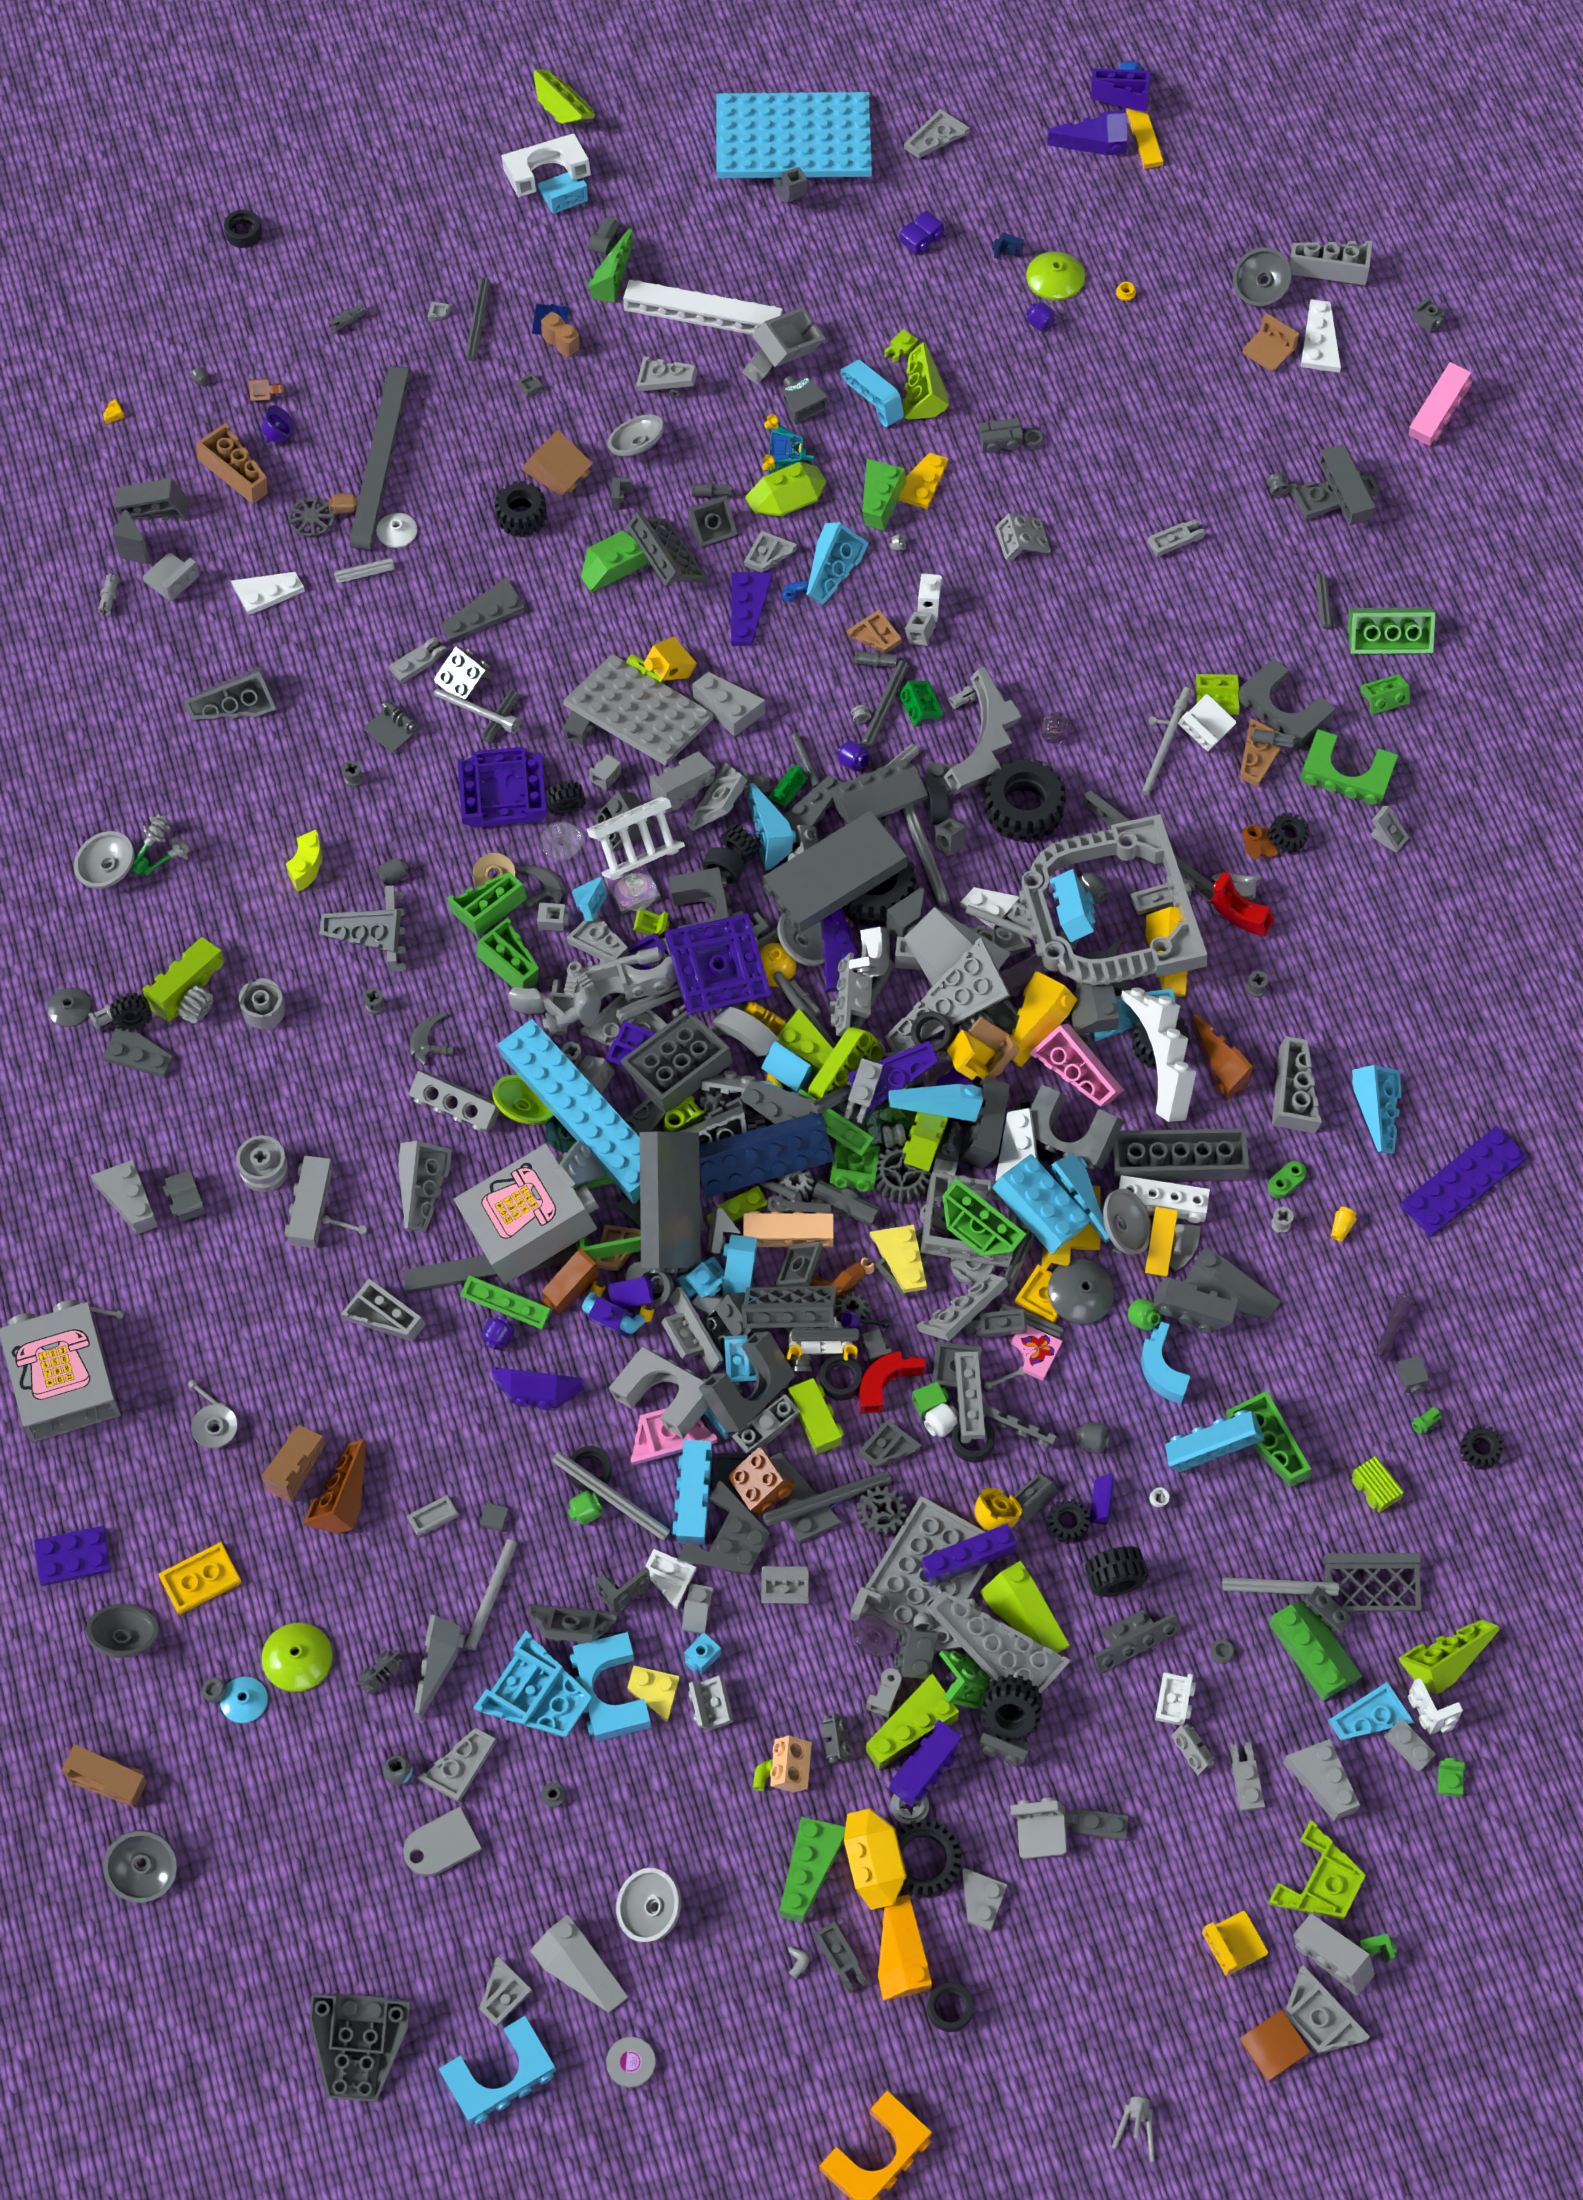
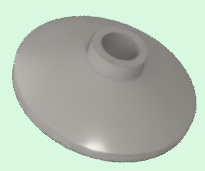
[191,1404,238,1448]

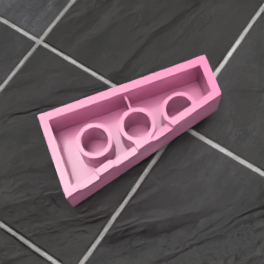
[1409,362,1472,446]
[1029,1023,1124,1106]

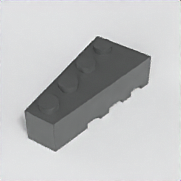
[958,1076,1011,1170]
[680,1105,747,1146]

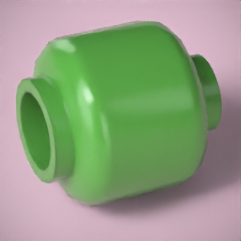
[1128,1298,1161,1331]
[568,1491,604,1525]

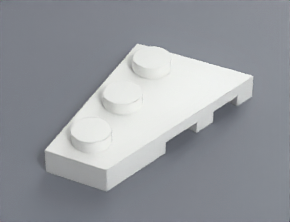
[231,572,305,615]
[995,1108,1038,1182]

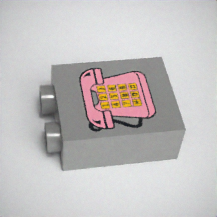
[454,1144,599,1285]
[0,1300,121,1443]

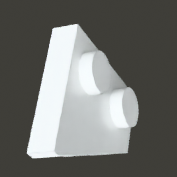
[960,887,1020,929]
[645,1549,696,1609]

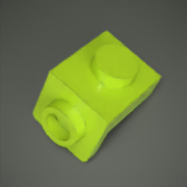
[633,908,669,937]

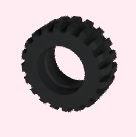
[984,758,1066,842]
[840,855,916,927]

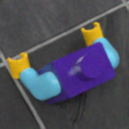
[582,1281,654,1338]

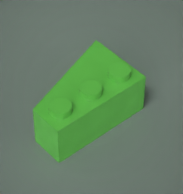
[862,459,907,531]
[447,872,527,937]
[476,918,539,989]

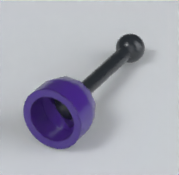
[841,1311,890,1328]

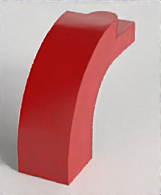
[1211,872,1274,937]
[859,1351,926,1414]

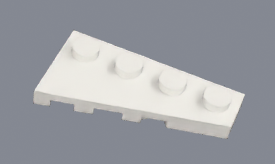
[1300,299,1341,373]

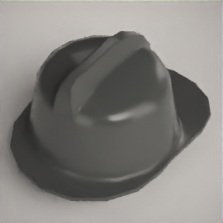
[625,1262,676,1305]

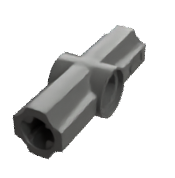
[812,1180,880,1226]

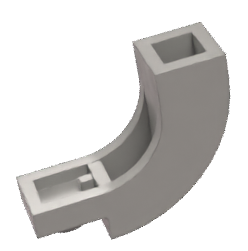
[849,927,890,977]
[710,1007,779,1057]

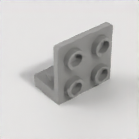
[995,513,1051,561]

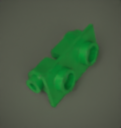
[768,765,809,808]

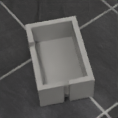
[752,307,826,367]

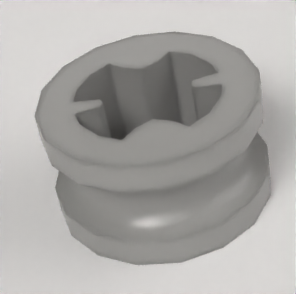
[851,705,871,724]

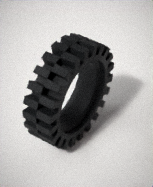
[896,1819,962,1899]

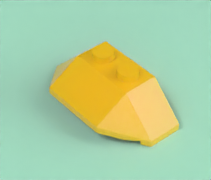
[844,1808,907,1910]

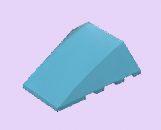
[473,1631,592,1738]

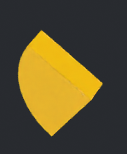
[103,399,124,425]

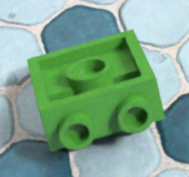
[830,1140,880,1192]

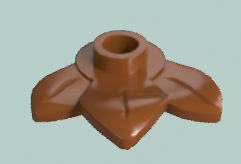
[1242,824,1278,860]

